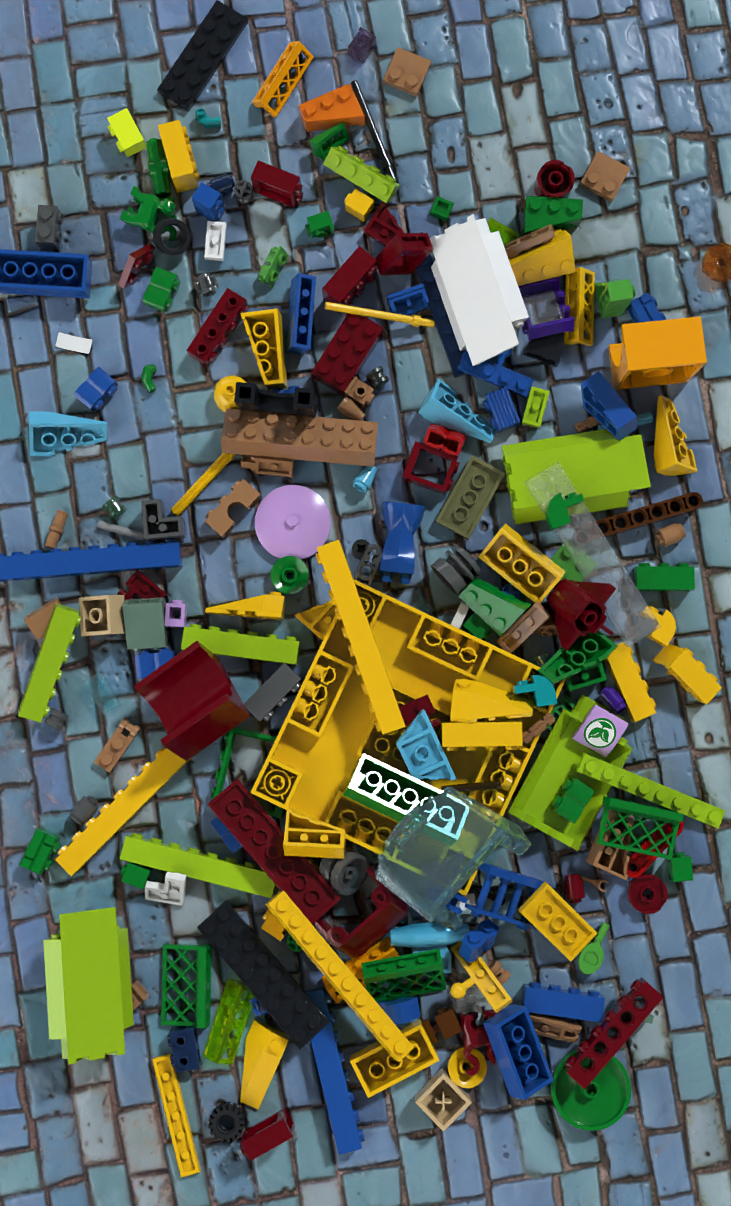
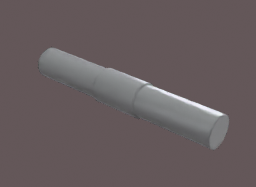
[98,521,146,541]

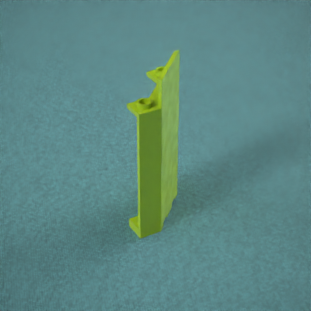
[501,429,651,525]
[508,694,633,851]

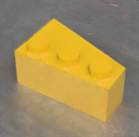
[653,644,722,705]

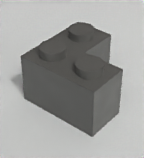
[141,499,186,541]

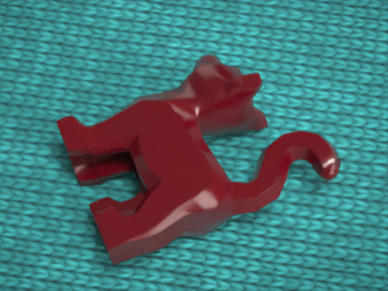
[461,1009,500,1077]

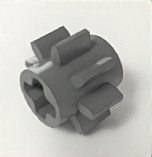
[194,273,219,297]

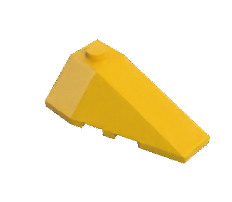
[450,679,534,723]
[240,1019,289,1110]

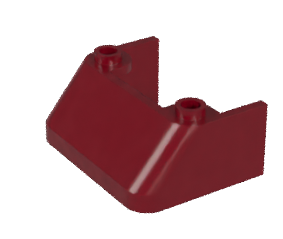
[314,864,409,958]

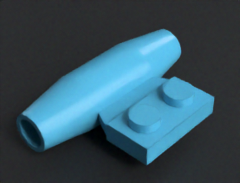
[390,921,469,976]

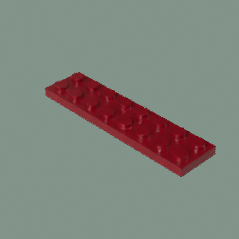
[207,778,341,925]

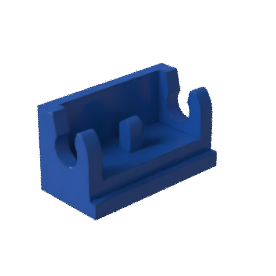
[387,284,429,316]

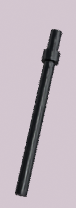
[351,80,397,181]

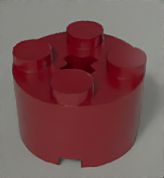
[534,160,575,198]

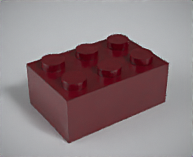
[322,246,377,314]

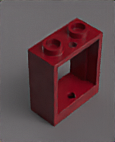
[251,160,303,208]
[375,233,434,276]
[402,441,460,495]
[240,1107,295,1161]

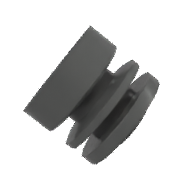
[430,544,482,595]

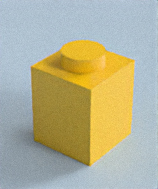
[344,188,374,222]

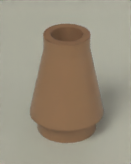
[337,397,366,421]

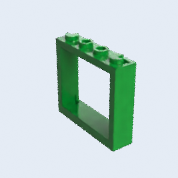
[211,727,284,819]

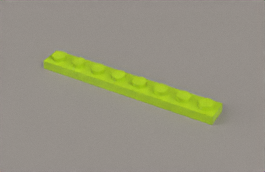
[576,753,725,829]

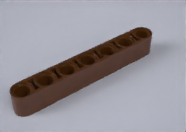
[573,492,703,544]

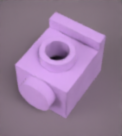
[165,600,187,628]

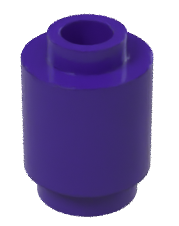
[599,687,627,716]

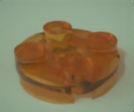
[702,243,731,283]

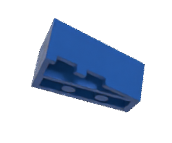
[581,371,638,441]

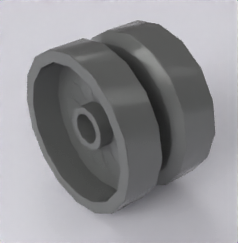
[319,845,369,896]

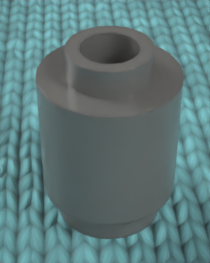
[70,795,99,825]

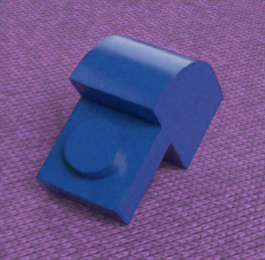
[378,997,421,1025]

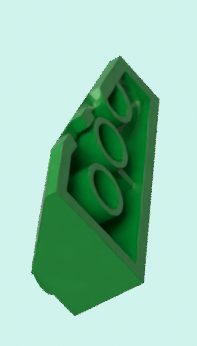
[538,630,618,684]

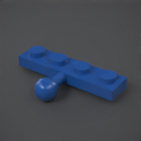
[457,348,534,398]

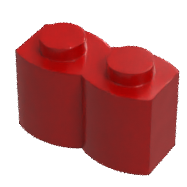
[423,423,466,455]

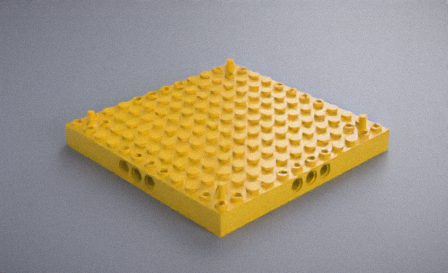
[250,579,566,896]

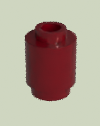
[563,874,585,903]

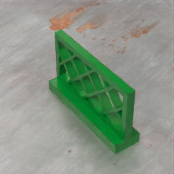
[596,796,684,860]
[161,944,212,1029]
[361,949,446,1003]

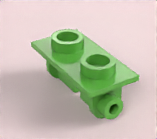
[258,246,289,288]

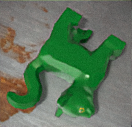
[120,186,177,241]

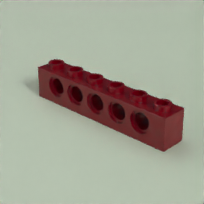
[564,977,664,1089]

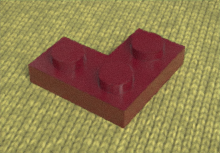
[118,243,156,289]

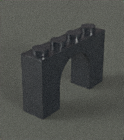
[234,382,318,417]

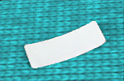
[55,332,93,354]

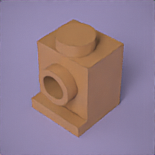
[345,376,375,408]
[131,980,150,1010]

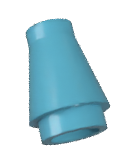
[353,466,378,493]

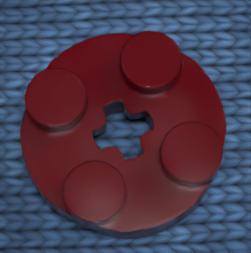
[627,874,668,914]

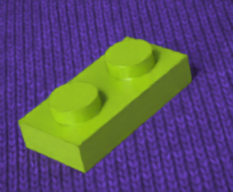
[521,386,550,428]

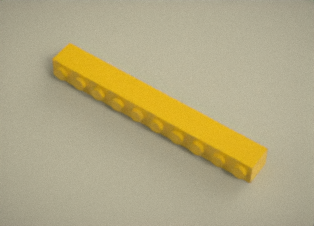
[315,540,406,735]
[55,748,191,877]
[265,890,414,1062]

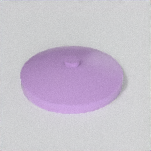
[255,485,331,560]

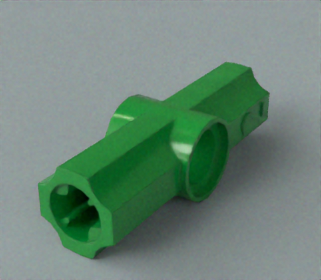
[146,138,172,199]

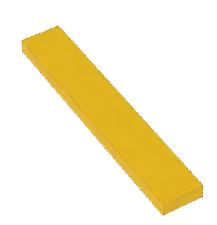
[152,1053,201,1177]

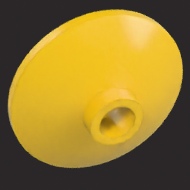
[448,1047,487,1088]

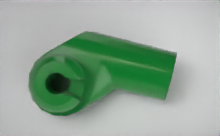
[141,364,157,393]

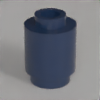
[206,173,235,196]

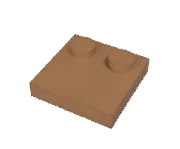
[383,47,431,97]
[580,151,630,202]

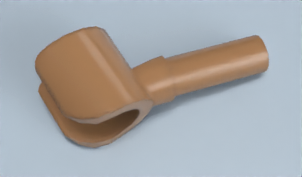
[580,875,609,892]

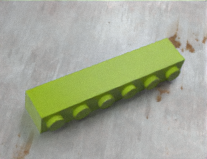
[18,603,81,723]
[181,624,300,665]

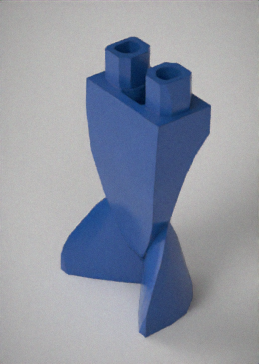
[380,501,425,584]

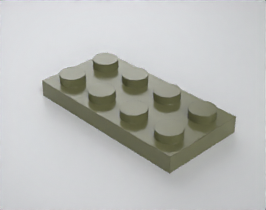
[435,455,505,540]

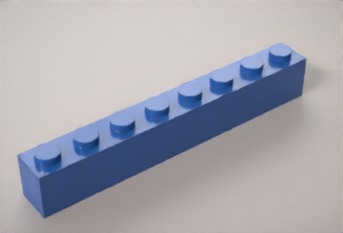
[305,987,365,1155]

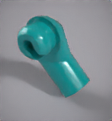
[195,108,221,128]

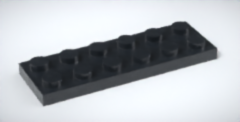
[157,0,248,111]

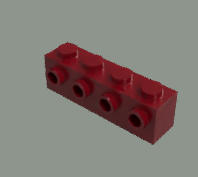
[186,288,248,367]

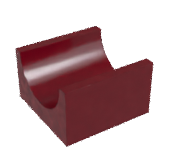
[134,641,250,761]

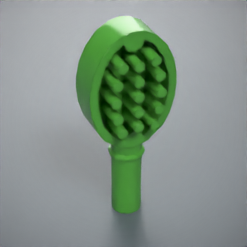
[578,922,610,974]

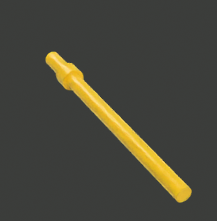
[325,302,435,328]

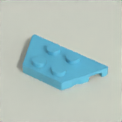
[396,709,456,780]

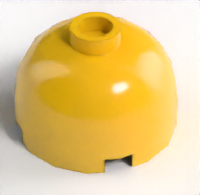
[213,375,247,413]

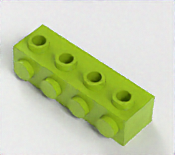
[323,146,400,203]

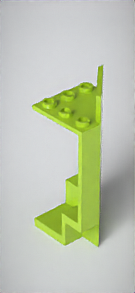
[43,907,134,1065]

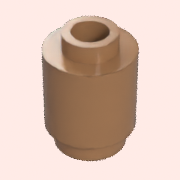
[655,523,686,547]

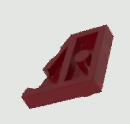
[364,201,404,246]

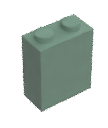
[123,597,168,652]

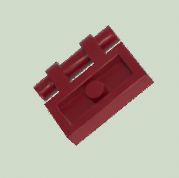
[117,569,167,601]
[399,694,441,730]

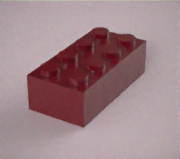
[311,313,383,397]

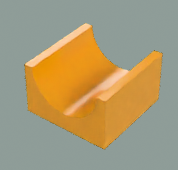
[608,316,707,390]

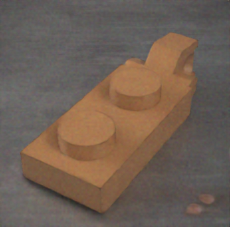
[241,455,294,477]

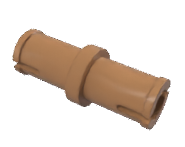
[44,510,69,549]

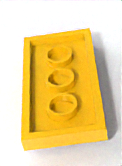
[518,882,598,962]

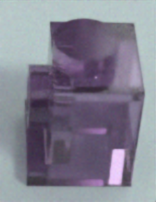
[348,27,376,63]

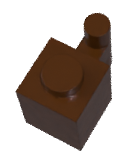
[422,1005,463,1044]

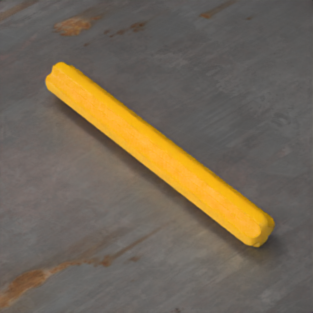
[171,453,236,516]

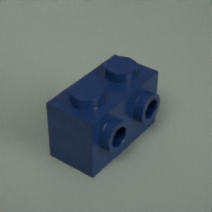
[167,1026,202,1073]

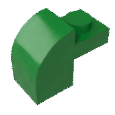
[545,492,584,531]

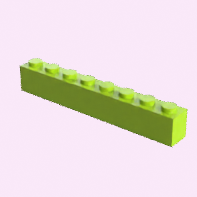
[120,832,275,898]

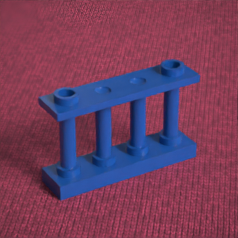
[464,861,551,931]

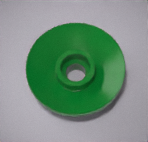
[270,556,309,594]

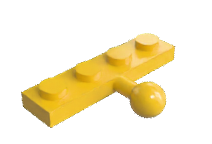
[450,941,512,1013]

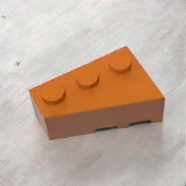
[298,83,365,132]

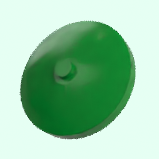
[550,1047,631,1131]

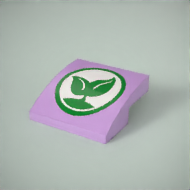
[572,704,628,757]

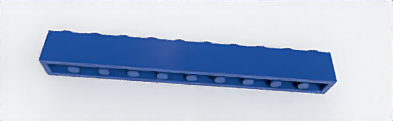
[0,539,183,582]

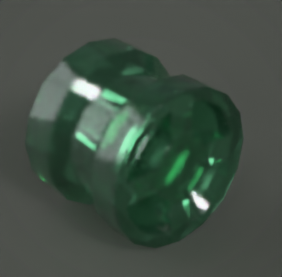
[102,496,127,520]

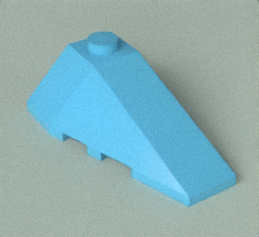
[418,379,496,443]

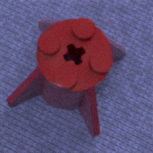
[547,579,616,651]

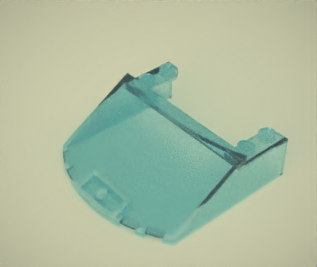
[375,786,532,932]

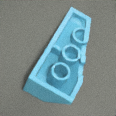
[29,411,107,456]

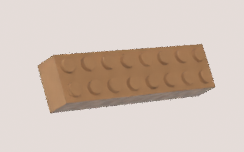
[221,409,378,467]

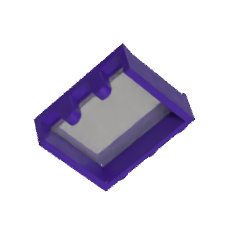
[518,277,574,341]

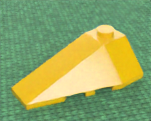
[653,395,698,476]
[205,592,286,621]

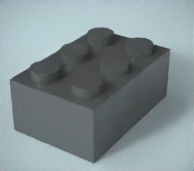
[244,663,303,722]

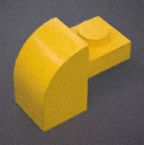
[638,606,676,647]

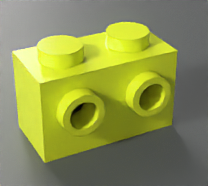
[107,108,147,158]

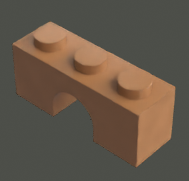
[205,479,262,539]

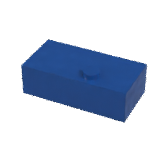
[483,1004,554,1100]

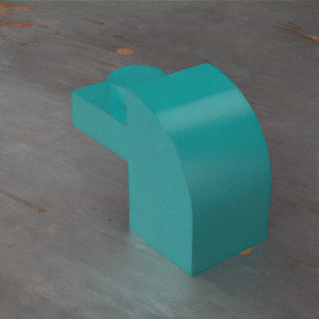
[512,675,557,707]

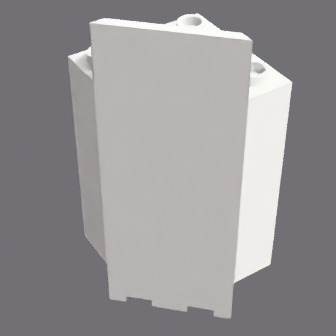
[430,214,529,366]

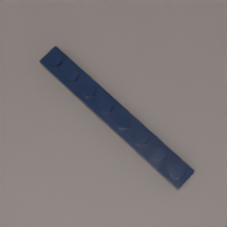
[415,232,466,378]

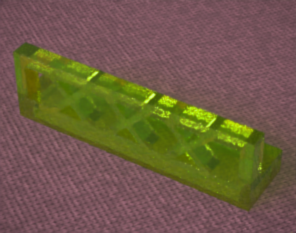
[204,979,254,1065]

